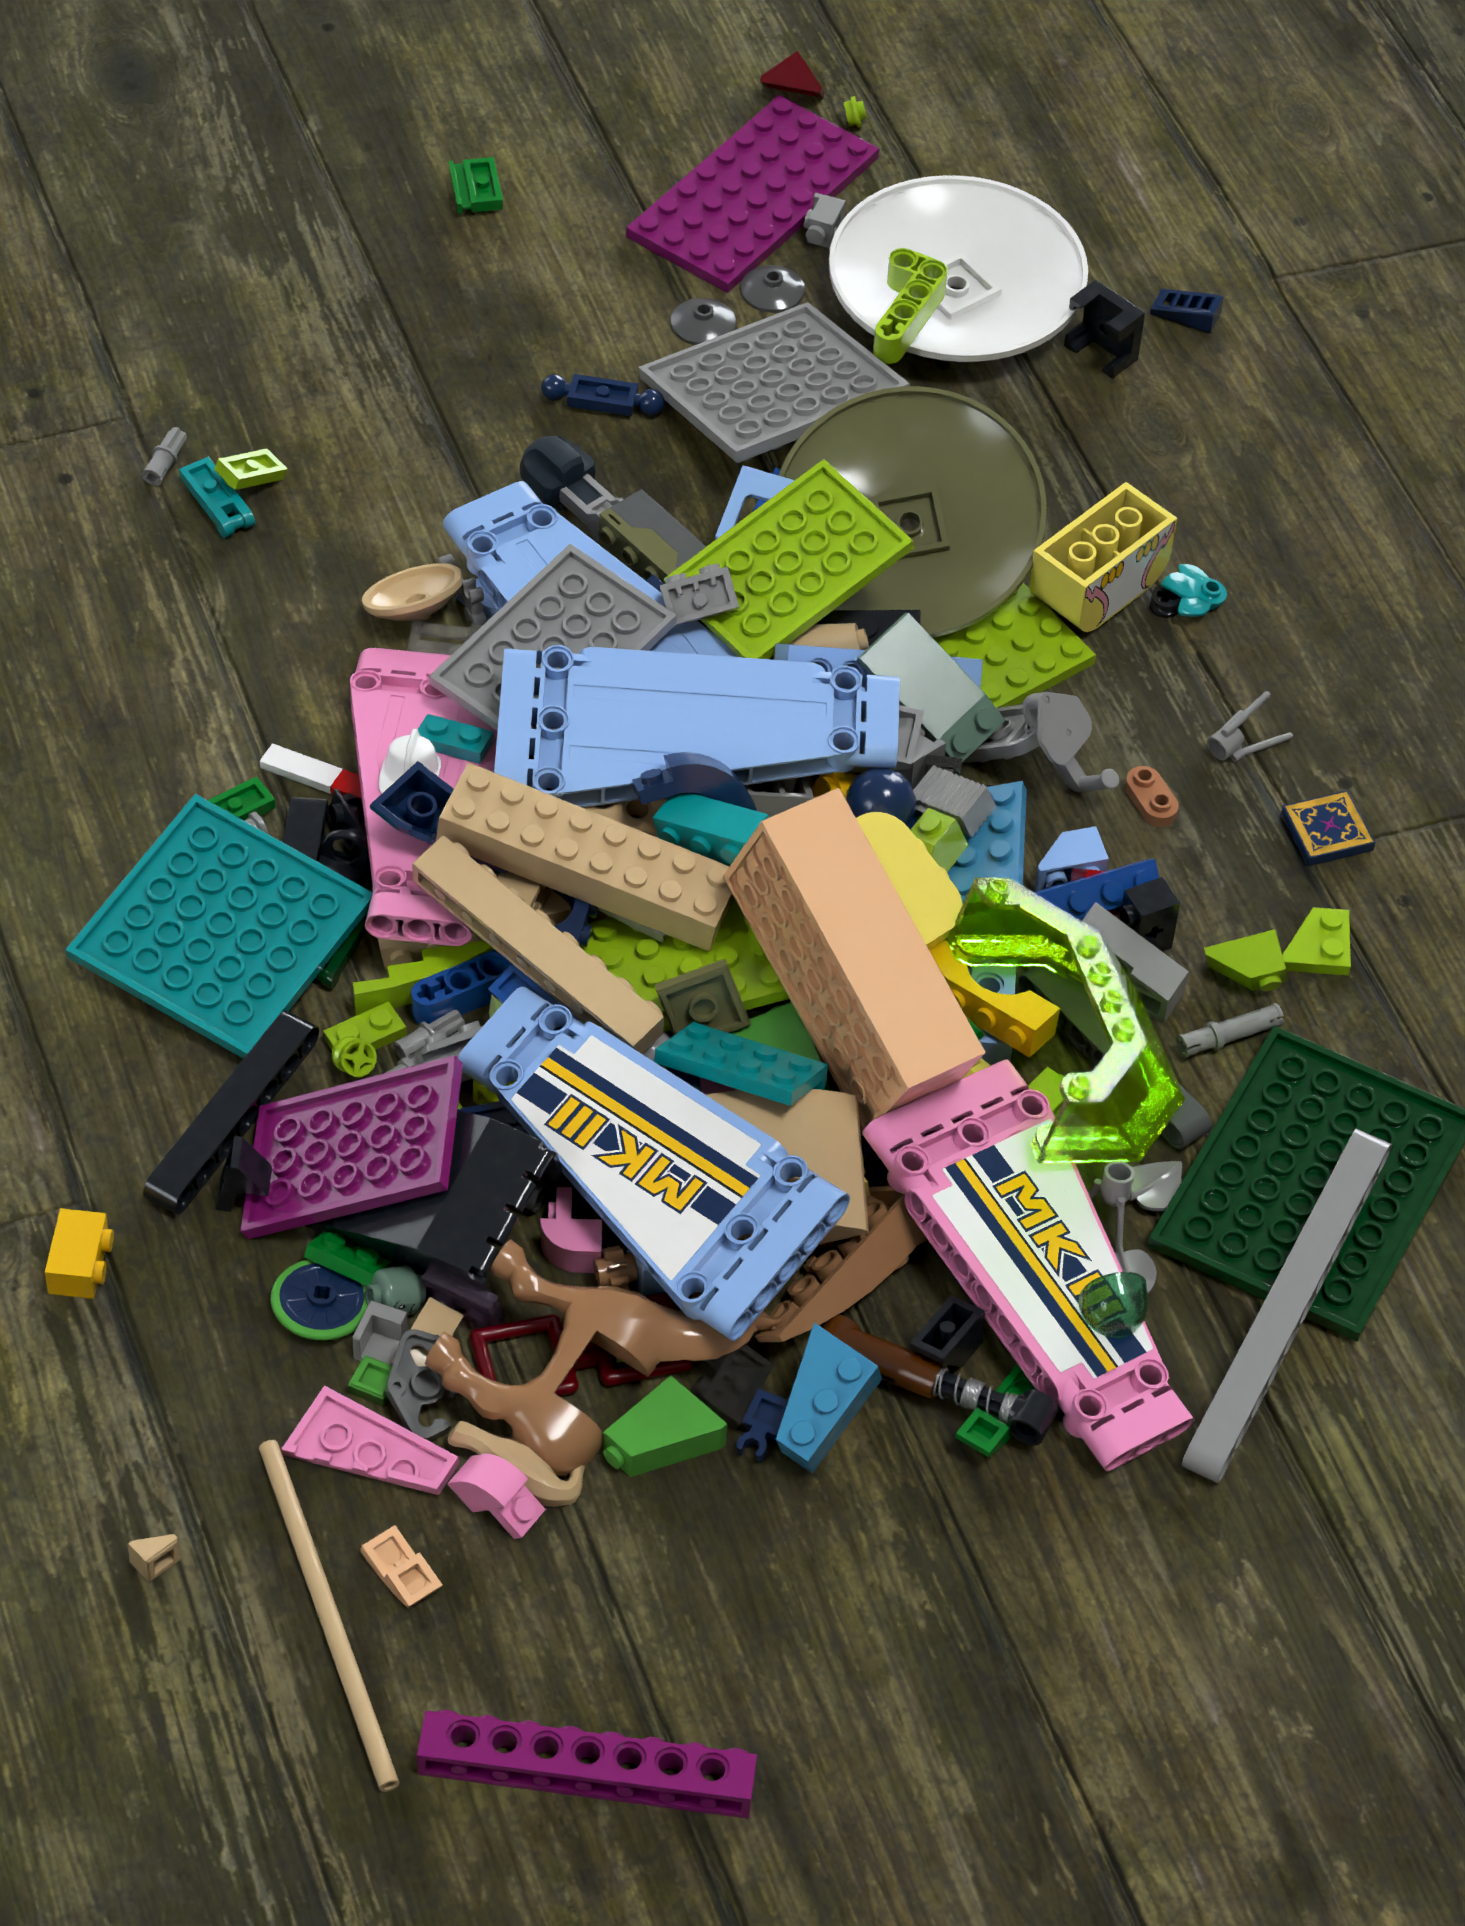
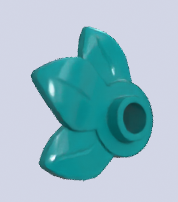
[1160,564,1227,617]

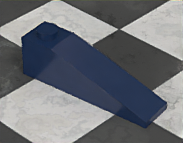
[370,761,509,874]

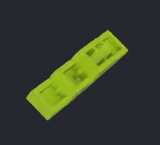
[353,940,494,1016]

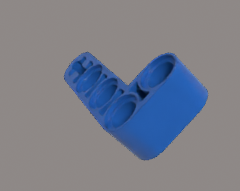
[411,949,512,1025]

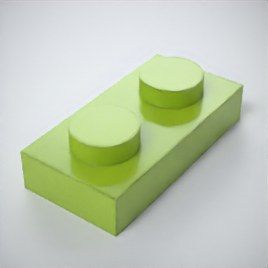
[214,449,288,490]
[323,1001,407,1061]

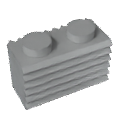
[913,765,996,837]

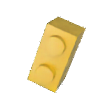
[45,1208,114,1299]

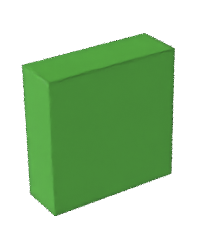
[348,1355,392,1407]

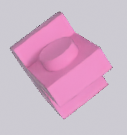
[540,1187,602,1273]
[447,1453,546,1539]

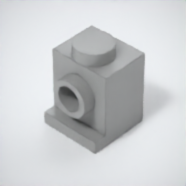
[804,193,846,248]

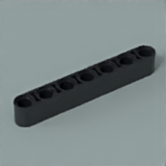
[143,1011,320,1215]

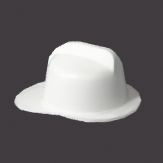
[379,728,441,793]

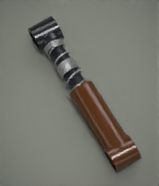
[822,1314,1059,1446]

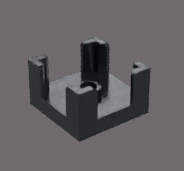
[1064,280,1145,379]

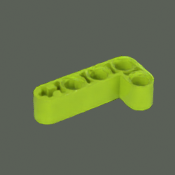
[873,248,948,364]

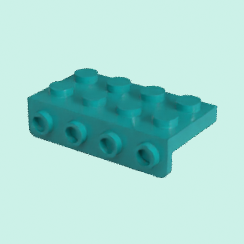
[654,1022,828,1106]

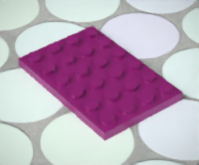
[240,1055,463,1239]

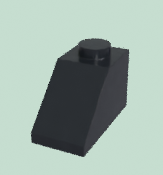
[910,1295,985,1367]

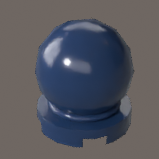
[845,768,917,830]

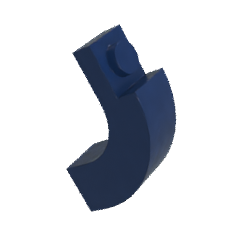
[632,752,757,811]

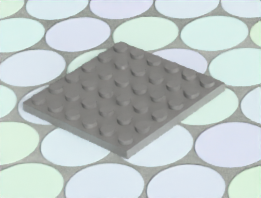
[638,302,910,463]

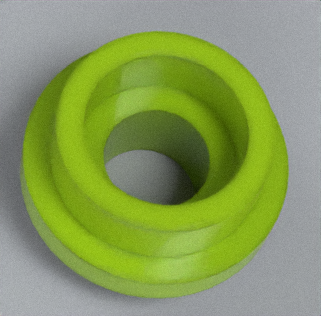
[844,96,867,128]

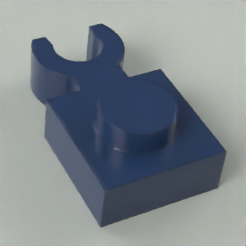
[736,1388,788,1463]

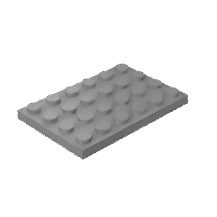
[429,544,677,731]

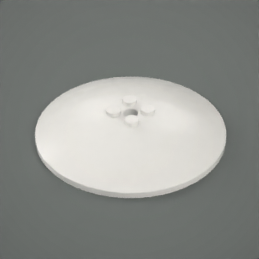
[829,176,1088,362]

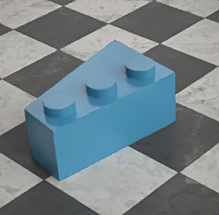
[776,1323,882,1473]

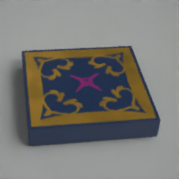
[1281,790,1376,866]

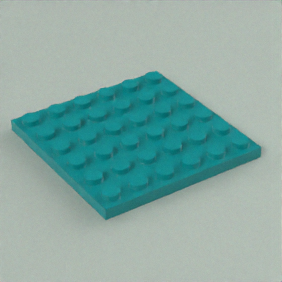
[65,794,373,1059]

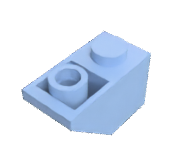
[1035,826,1109,892]

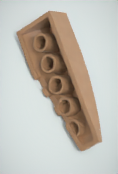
[755,1186,927,1342]

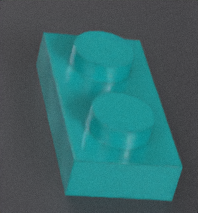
[418,714,494,764]

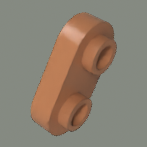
[1125,766,1179,827]

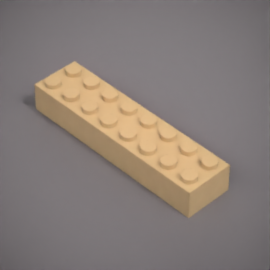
[436,762,735,952]

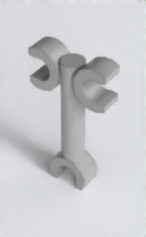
[438,554,487,631]

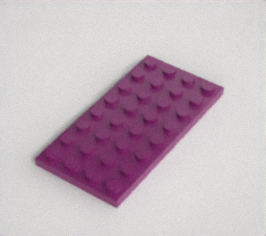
[626,95,880,293]

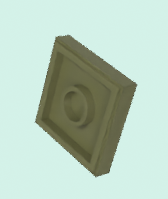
[655,959,751,1035]

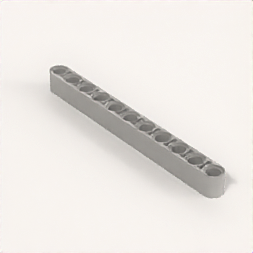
[1182,1129,1392,1483]

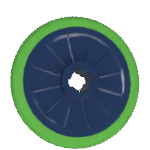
[271,1259,368,1341]

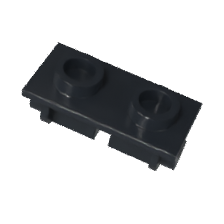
[327,789,367,858]

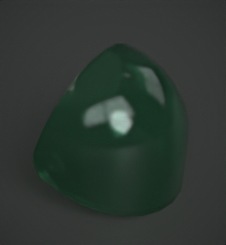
[1078,1272,1148,1338]

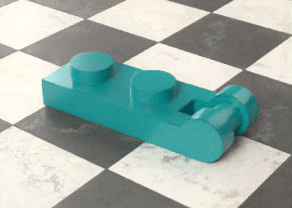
[179,457,255,538]

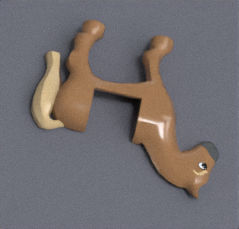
[424,1239,782,1507]

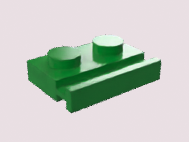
[449,157,503,214]

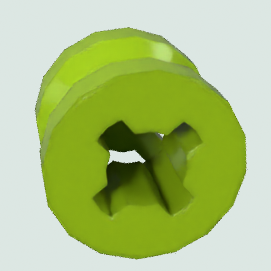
[332,1036,377,1077]

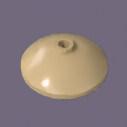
[362,563,463,622]

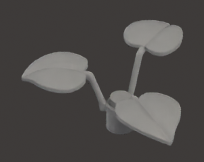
[1088,1161,1182,1297]

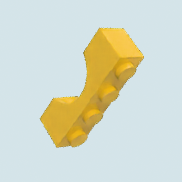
[929,940,1060,1058]

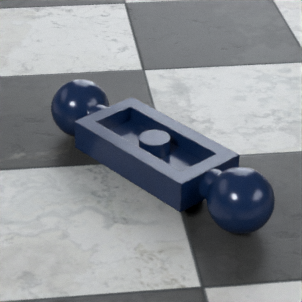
[541,374,665,416]

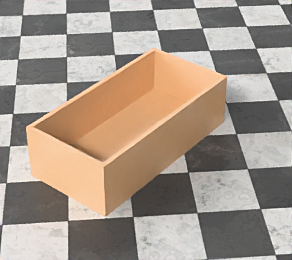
[723,788,986,1132]

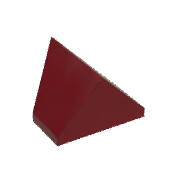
[760,50,825,98]

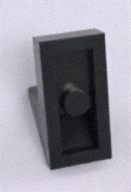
[216,1136,272,1212]

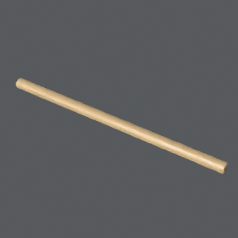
[259,1440,399,1792]

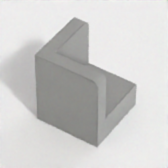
[353,1300,408,1365]

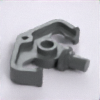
[386,1329,458,1442]

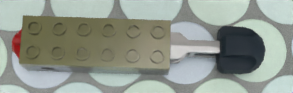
[519,436,706,584]

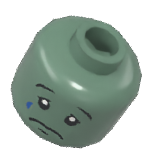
[365,1265,426,1315]

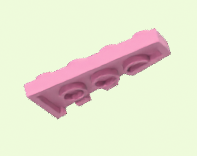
[281,1385,460,1495]

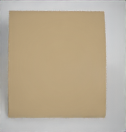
[707,1089,869,1245]

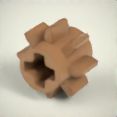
[593,1245,638,1290]

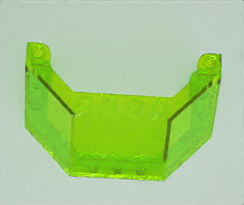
[947,877,1185,1163]

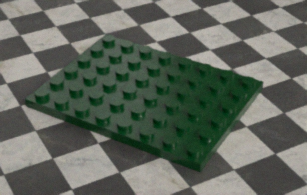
[1147,1025,1465,1342]

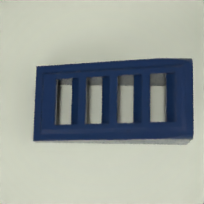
[1150,289,1224,333]

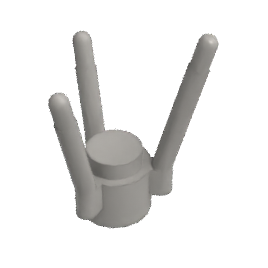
[1207,691,1293,762]

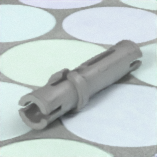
[1176,1003,1284,1058]

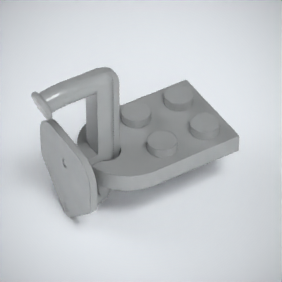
[963,692,1119,793]

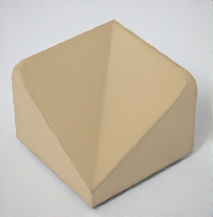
[127,1534,180,1582]

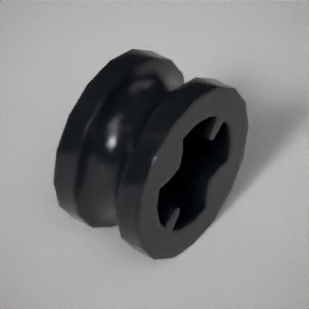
[1150,585,1182,618]

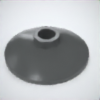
[740,265,805,313]
[671,298,736,345]

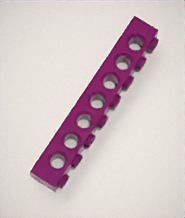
[417,1710,757,1819]

